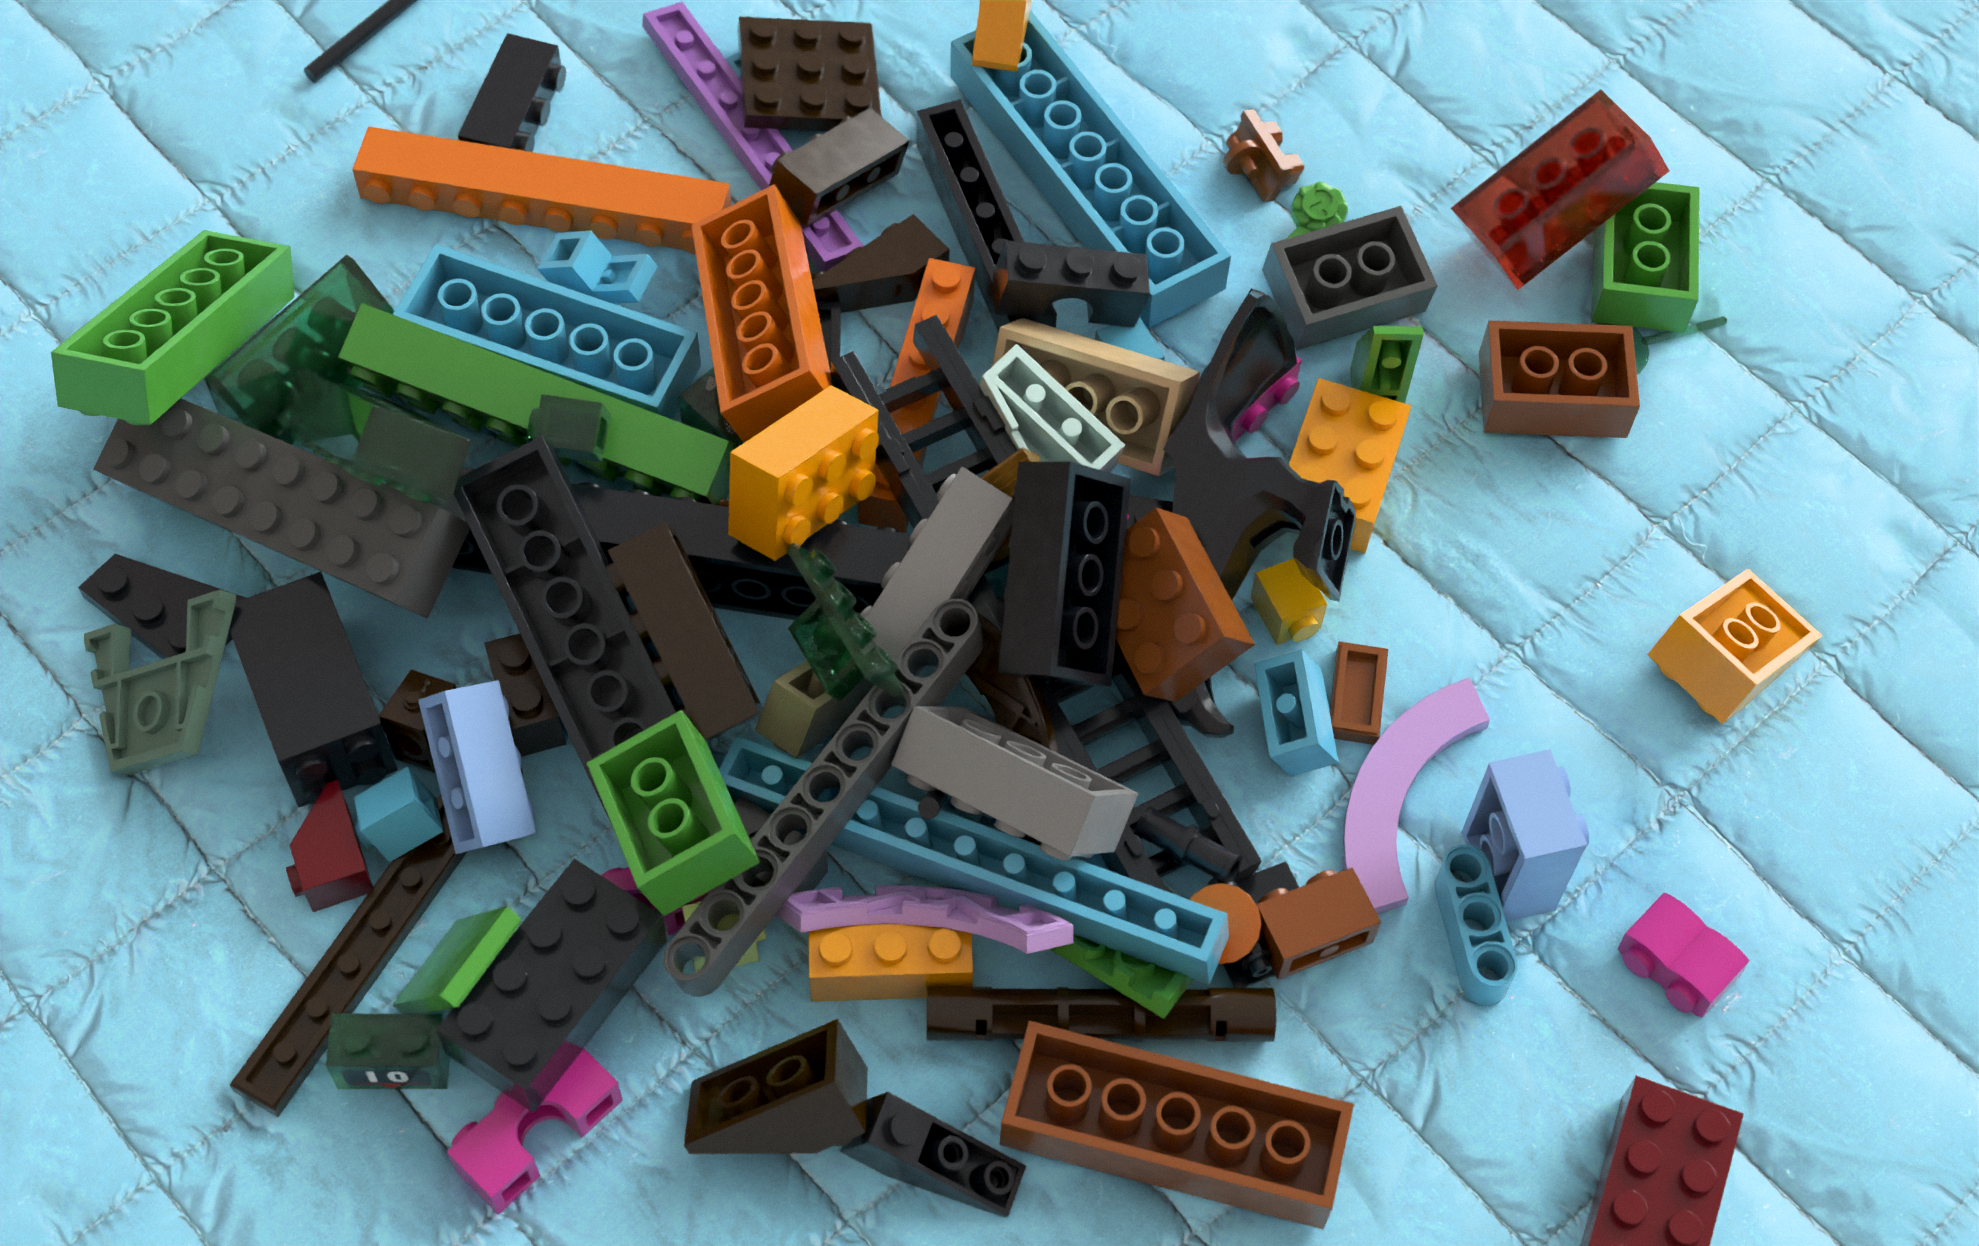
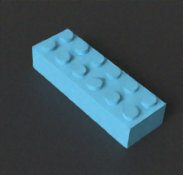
[393,244,701,420]

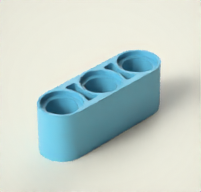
[1434,844,1518,1006]

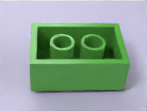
[1591,176,1700,333]
[587,710,760,916]

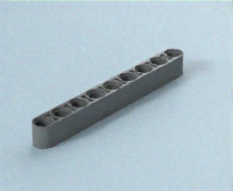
[664,599,985,997]

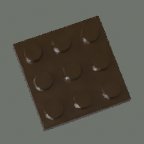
[737,16,882,131]

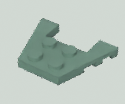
[84,590,236,775]

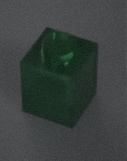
[528,394,611,463]

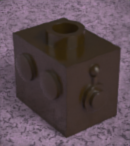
[378,669,456,773]

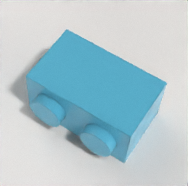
[1254,650,1339,776]

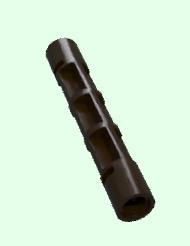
[927,986,1276,1042]

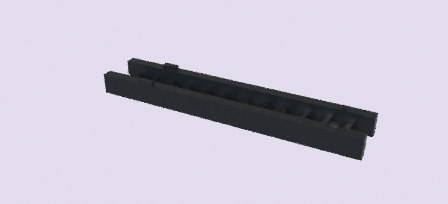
[831,315,1262,892]

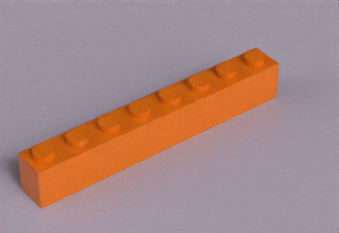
[352,126,731,254]

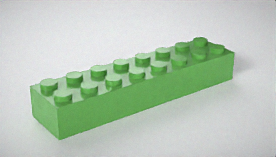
[338,303,734,505]

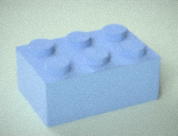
[1462,749,1589,922]

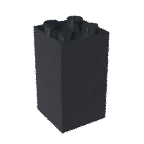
[229,571,398,808]

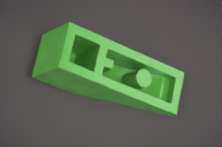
[1350,326,1424,403]

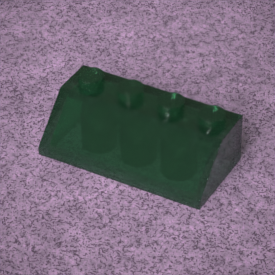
[204,254,394,445]

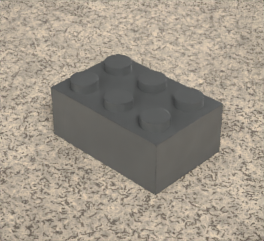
[1262,206,1438,350]

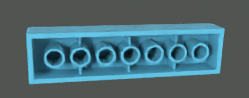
[950,9,1231,329]

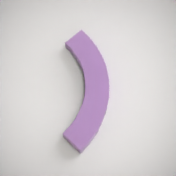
[1343,678,1490,914]
[776,885,1073,954]

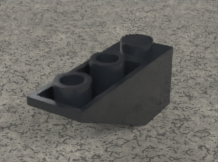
[840,1092,1026,1218]

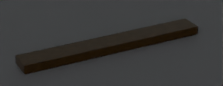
[230,766,523,1117]

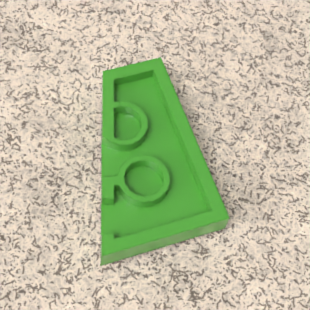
[1050,935,1193,1018]

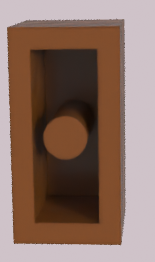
[1256,867,1381,980]

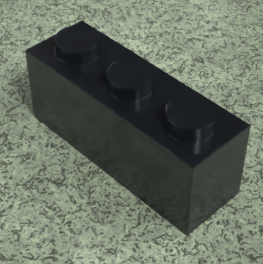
[458,33,566,152]

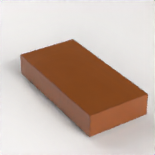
[1329,641,1388,745]

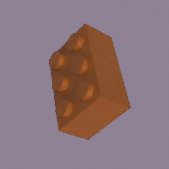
[1479,320,1640,438]
[1116,508,1255,702]

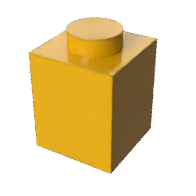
[1250,558,1327,645]

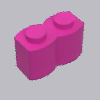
[1618,893,1749,1018]

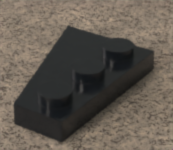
[78,554,246,659]

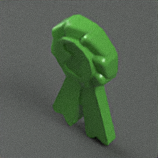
[1287,181,1348,239]

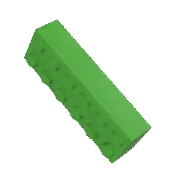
[51,230,294,426]

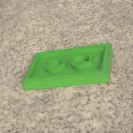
[392,906,522,1017]

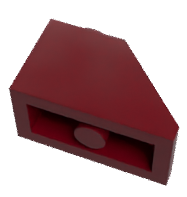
[286,780,373,912]

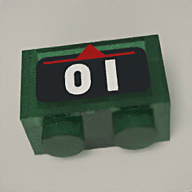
[326,1014,450,1089]

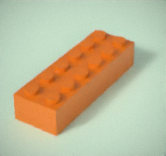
[691,185,833,443]

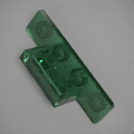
[787,542,904,701]

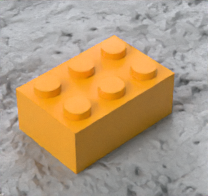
[1289,378,1412,553]
[728,385,879,561]

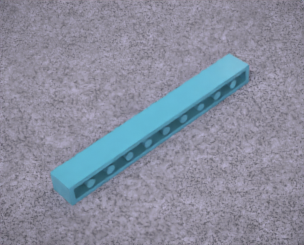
[719,735,1229,985]

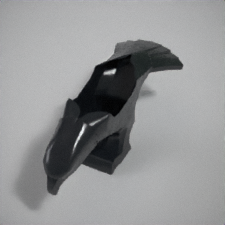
[1163,288,1356,738]

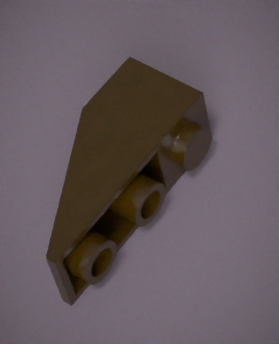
[812,214,949,313]

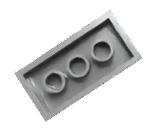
[891,706,1138,861]

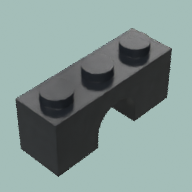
[993,240,1150,327]

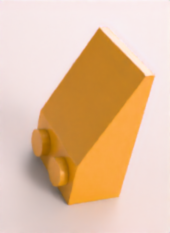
[1647,569,1823,724]

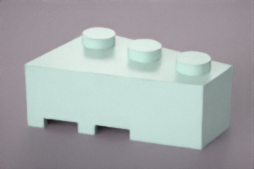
[979,344,1125,473]

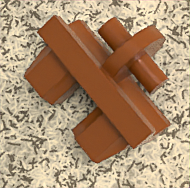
[1223,109,1304,202]

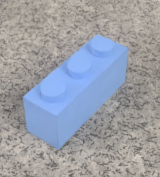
[418,680,536,854]

